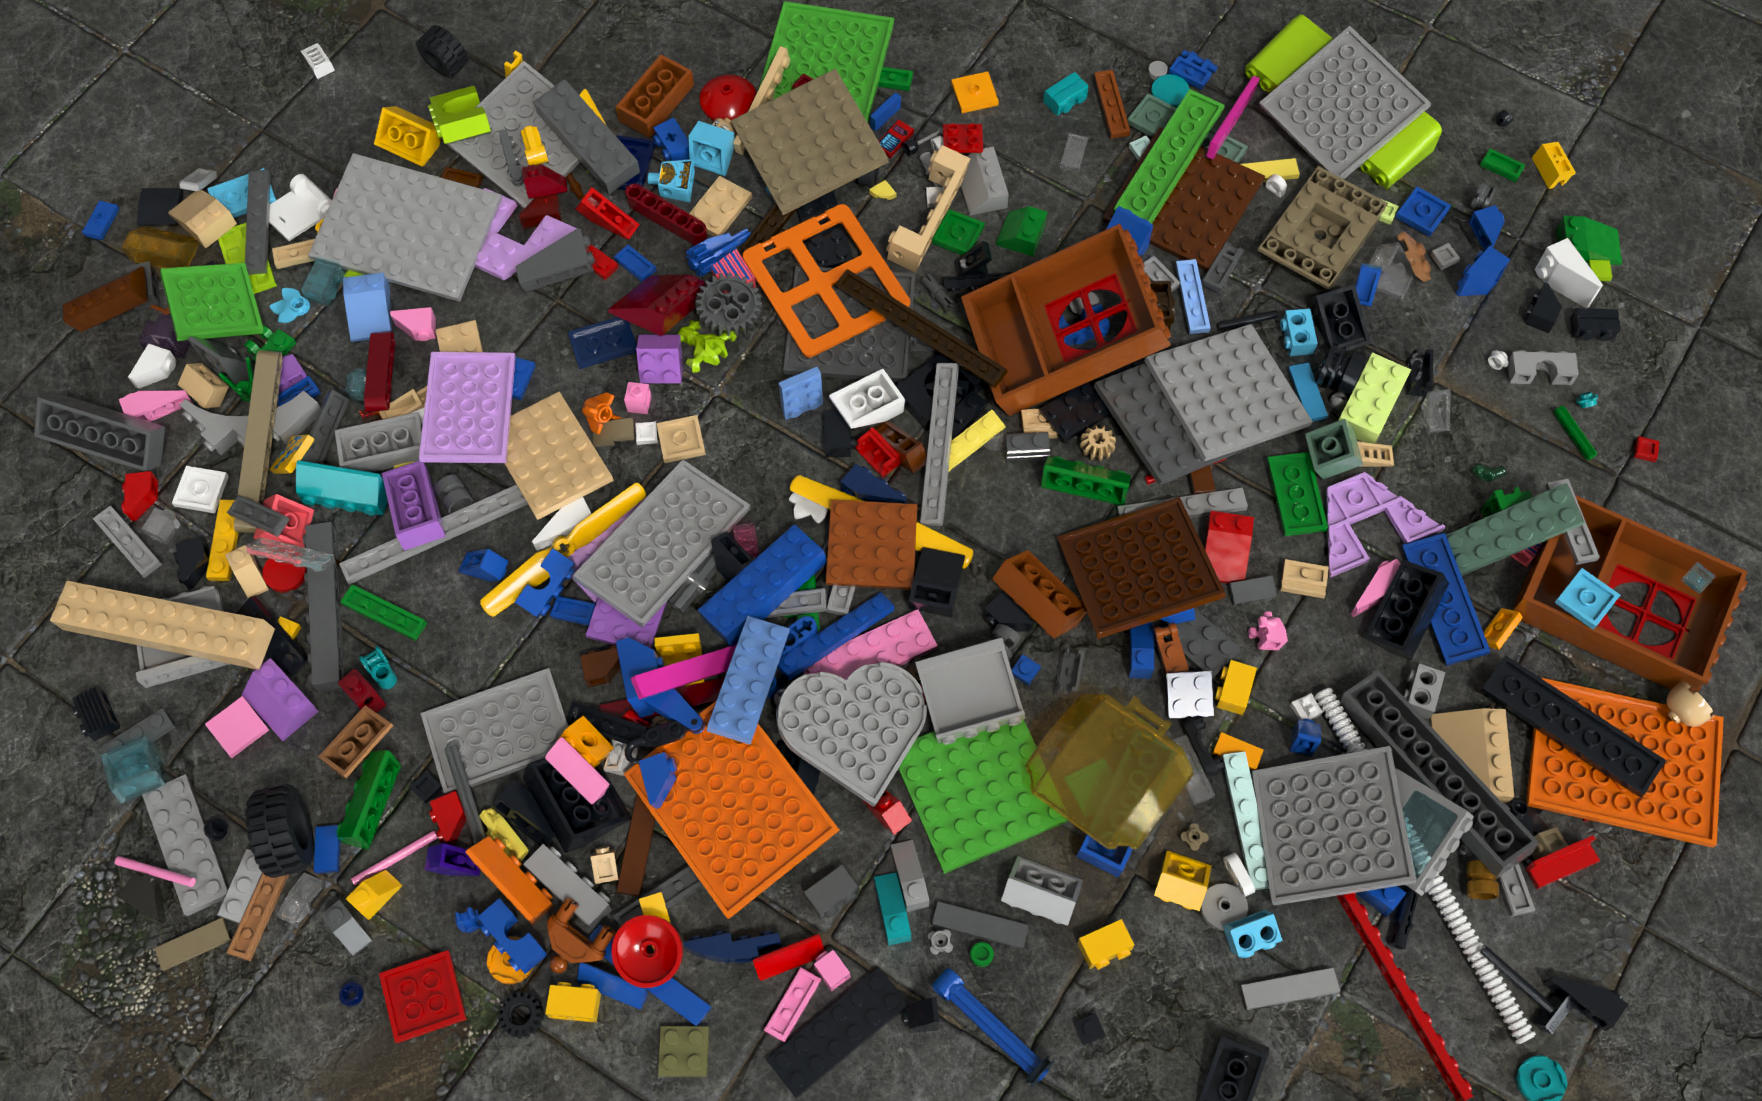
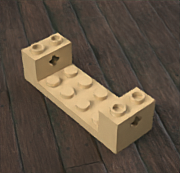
[886,145,971,273]

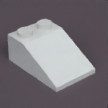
[1535,238,1603,308]
[829,369,905,429]

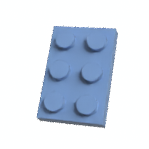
[779,367,823,420]

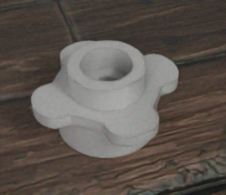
[928,929,953,955]

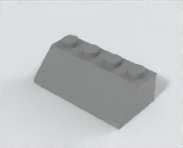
[335,412,423,473]

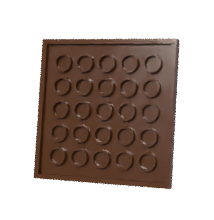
[1103,127,1265,272]
[1057,497,1226,639]

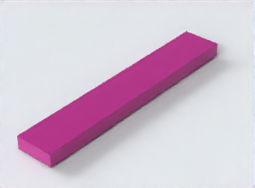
[1206,76,1260,159]
[630,645,737,700]

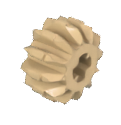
[1080,425,1116,461]

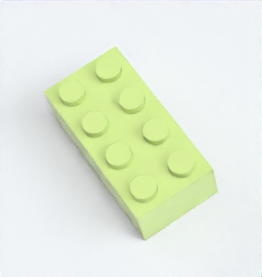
[1338,353,1411,444]

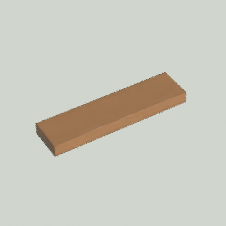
[227,872,289,961]

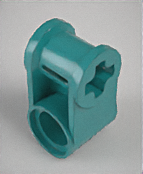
[359,646,397,690]

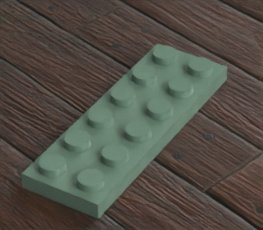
[1127,93,1248,163]
[1446,483,1586,576]

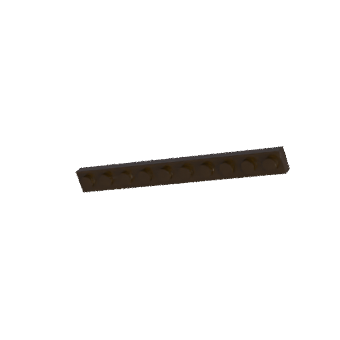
[835,269,1008,388]

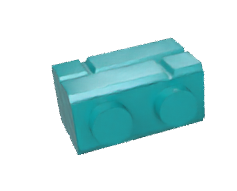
[1043,72,1088,116]

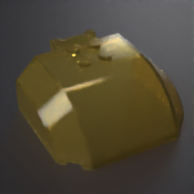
[1025,694,1194,849]

